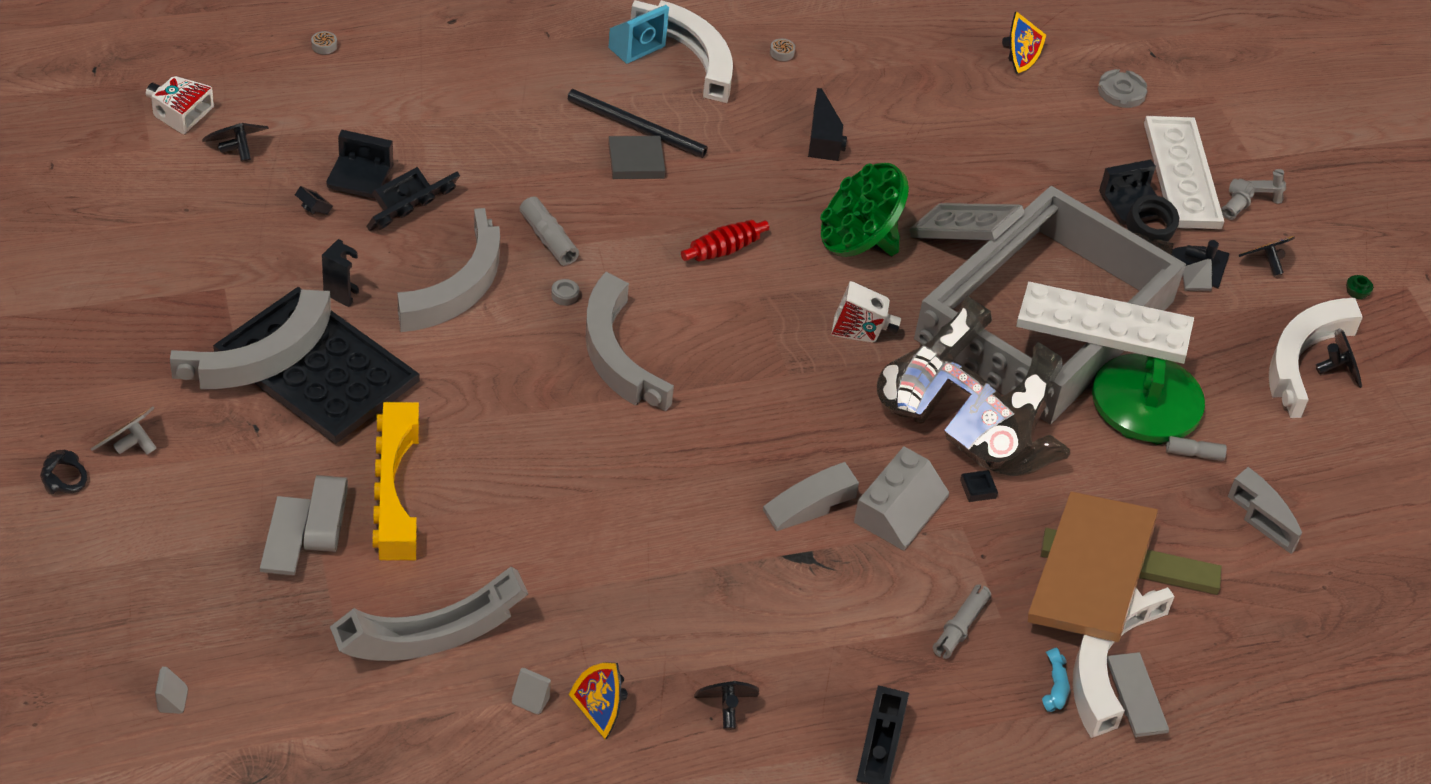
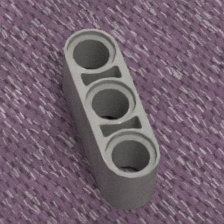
[304,475,348,552]

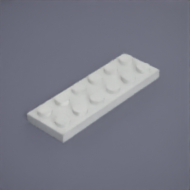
[1144,116,1224,229]
[1016,281,1194,364]

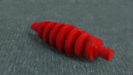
[681,220,770,262]

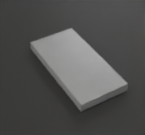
[909,203,1025,240]

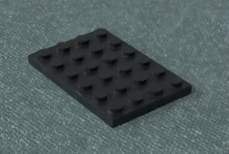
[213,287,420,444]

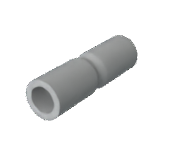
[1166,436,1227,461]

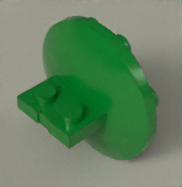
[820,163,909,257]
[1092,353,1205,444]

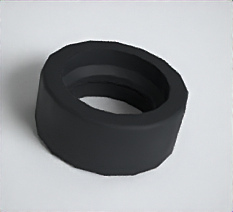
[1126,195,1180,246]

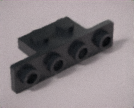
[366,167,460,231]

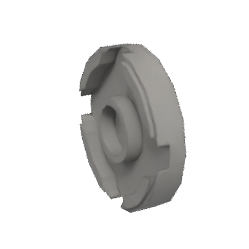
[1098,69,1147,108]

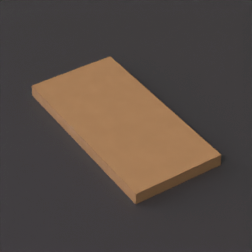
[1028,492,1158,642]

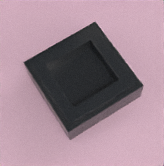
[960,470,998,502]

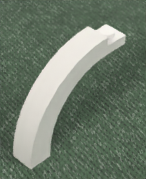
[631,0,733,103]
[1269,298,1363,418]
[1073,587,1175,738]

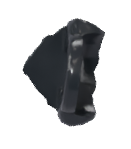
[40,449,87,494]

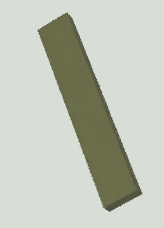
[1040,528,1222,595]

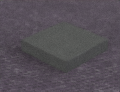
[608,136,665,179]

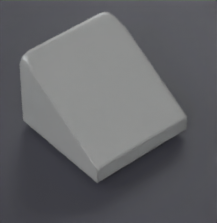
[155,667,188,714]
[512,668,551,715]

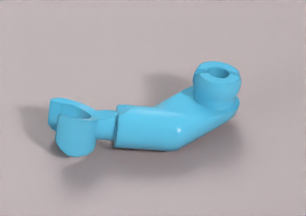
[1042,648,1070,712]

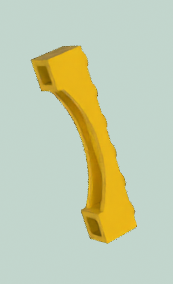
[373,402,419,560]

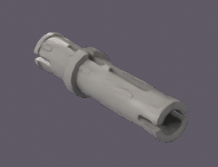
[932,584,992,659]

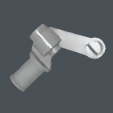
[1221,169,1286,220]

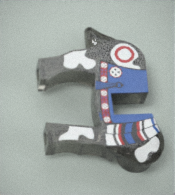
[877,296,1071,476]

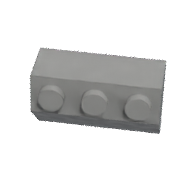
[854,446,949,551]

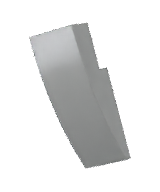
[763,462,859,531]
[1228,467,1302,554]

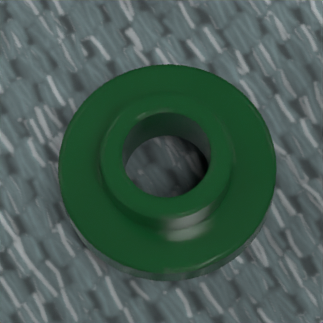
[1346,275,1374,299]

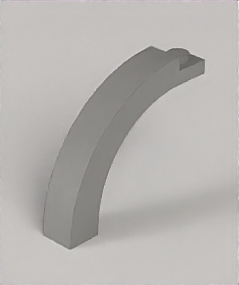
[397,208,500,332]
[585,272,674,412]
[170,290,331,389]
[330,567,528,661]

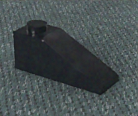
[808,88,847,161]
[856,685,909,784]

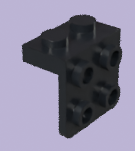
[326,130,393,198]
[1099,159,1161,225]

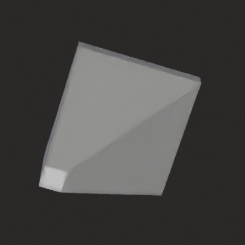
[1182,259,1212,291]

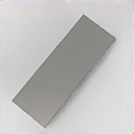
[260,496,311,576]
[1107,652,1169,737]

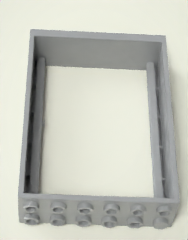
[914,186,1186,425]

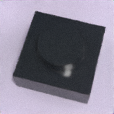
[295,186,333,215]

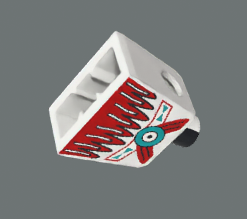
[146,76,214,134]
[831,281,901,343]

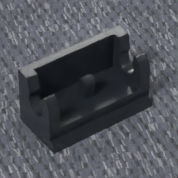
[322,239,359,307]

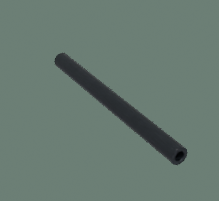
[567,89,708,158]

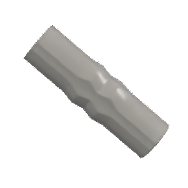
[520,197,579,266]

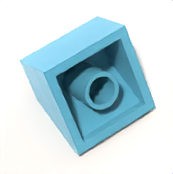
[608,5,669,64]

